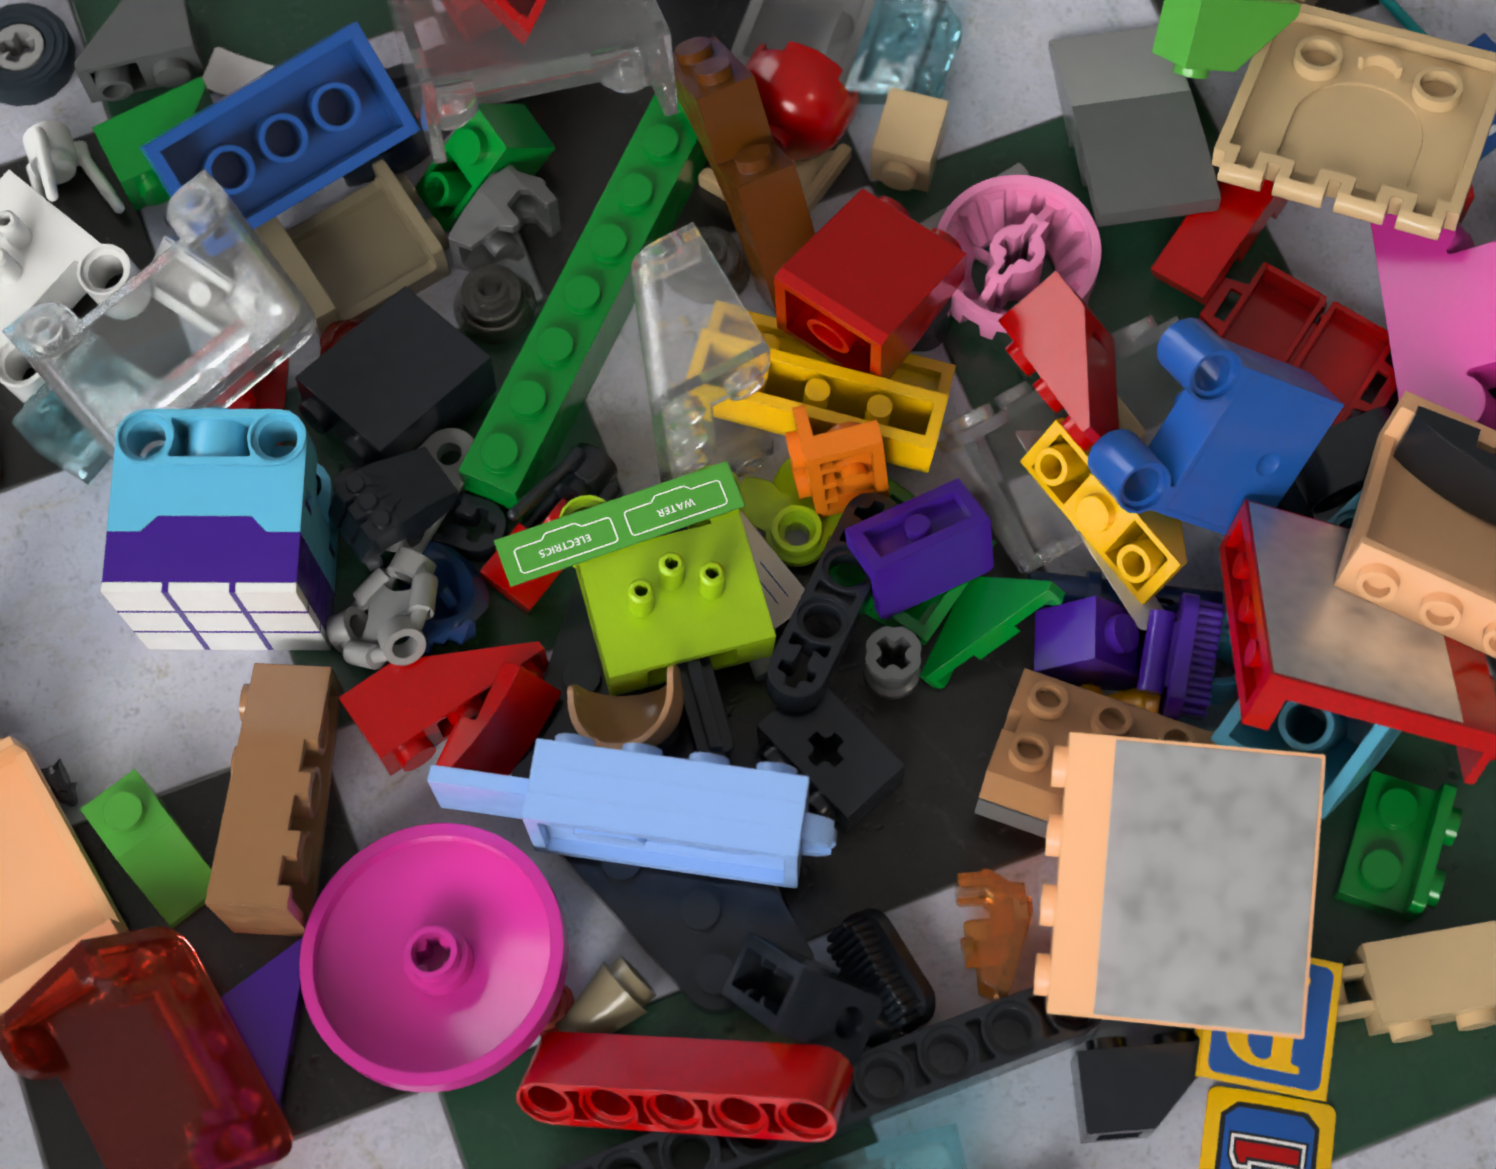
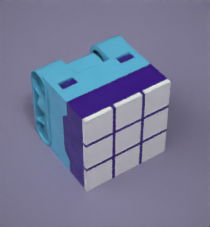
[101,407,339,650]

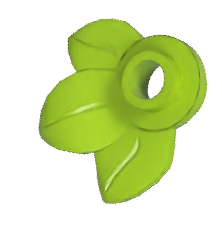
[741,457,843,567]

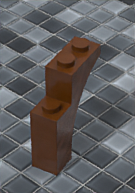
[659,35,815,314]

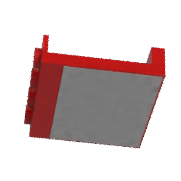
[1219,499,1496,785]

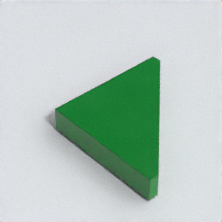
[919,576,1065,689]

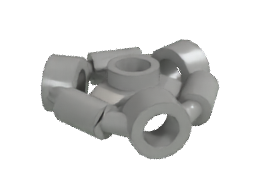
[326,547,438,670]

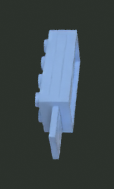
[427,733,838,889]

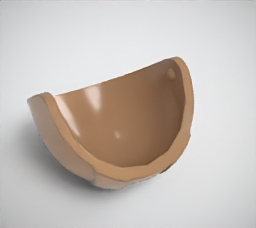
[567,665,684,750]

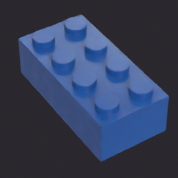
[139,21,421,255]

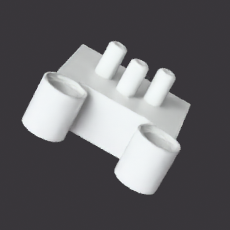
[0,170,150,408]

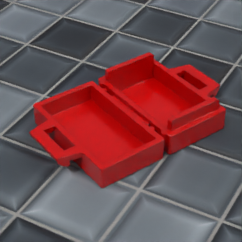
[1199,262,1397,427]

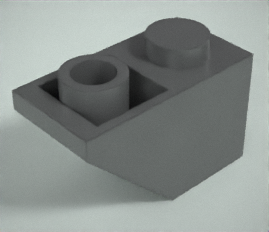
[74,0,205,103]

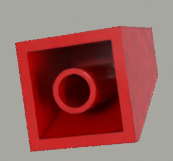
[774,188,967,379]

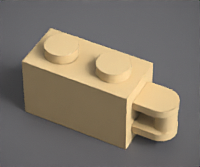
[1336,920,1496,1043]

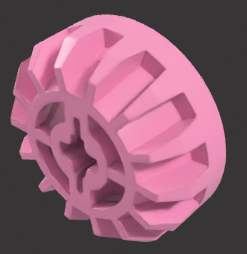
[937,175,1101,340]

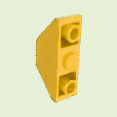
[1020,417,1187,605]

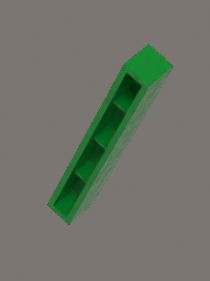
[458,76,708,521]

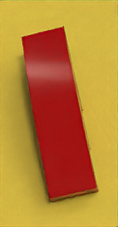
[1151,174,1289,305]

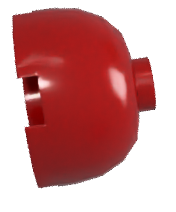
[745,41,859,161]

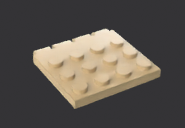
[1211,1,1496,241]

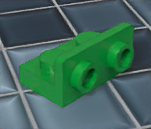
[1333,770,1463,923]

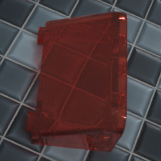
[0,927,292,1169]

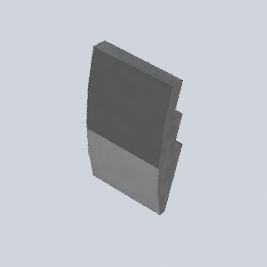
[1048,26,1221,227]

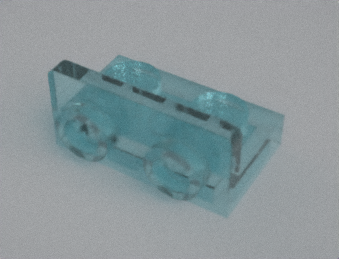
[845,0,962,104]

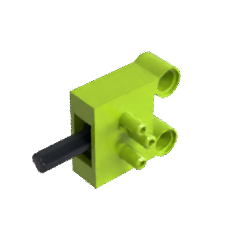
[559,465,776,756]

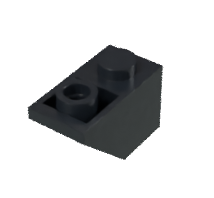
[1070,1030,1200,1144]

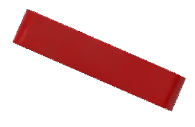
[516,1031,853,1142]

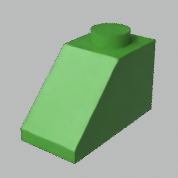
[1152,0,1301,79]
[80,769,212,928]

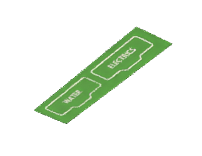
[494,461,745,587]

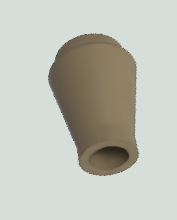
[555,955,657,1034]

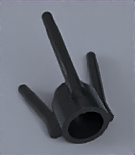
[488,443,621,560]

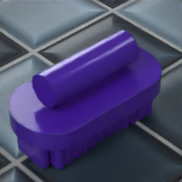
[1137,592,1225,720]

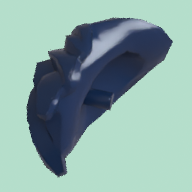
[398,540,489,656]

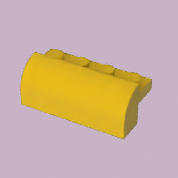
[683,302,956,474]

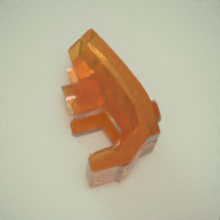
[955,868,1033,1002]

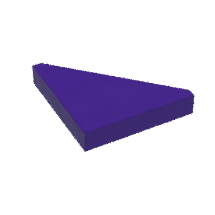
[200,938,303,1115]

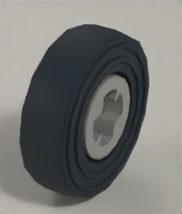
[0,2,76,106]

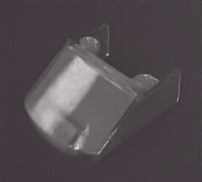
[387,0,678,165]

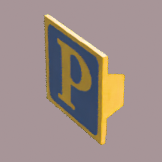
[1194,957,1343,1101]

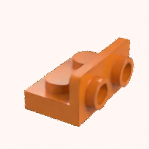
[784,405,890,518]

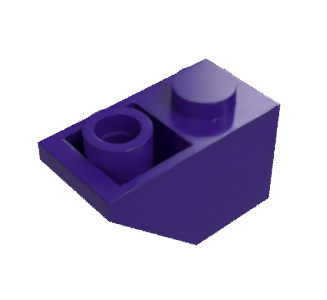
[1034,595,1146,691]

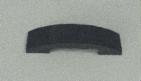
[1393,405,1496,525]

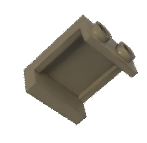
[255,158,450,346]

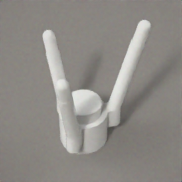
[23,121,125,214]

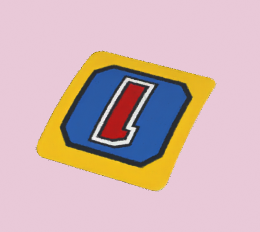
[1199,1086,1336,1169]

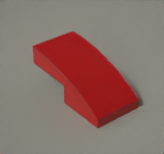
[436,661,561,776]

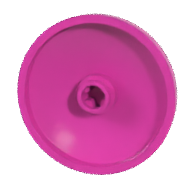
[300,823,569,1092]

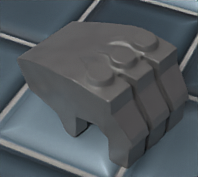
[448,165,561,275]

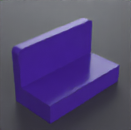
[845,478,994,619]

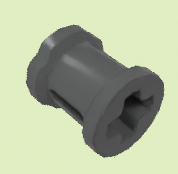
[863,626,922,700]

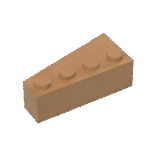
[205,663,343,937]

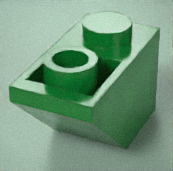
[414,103,556,232]

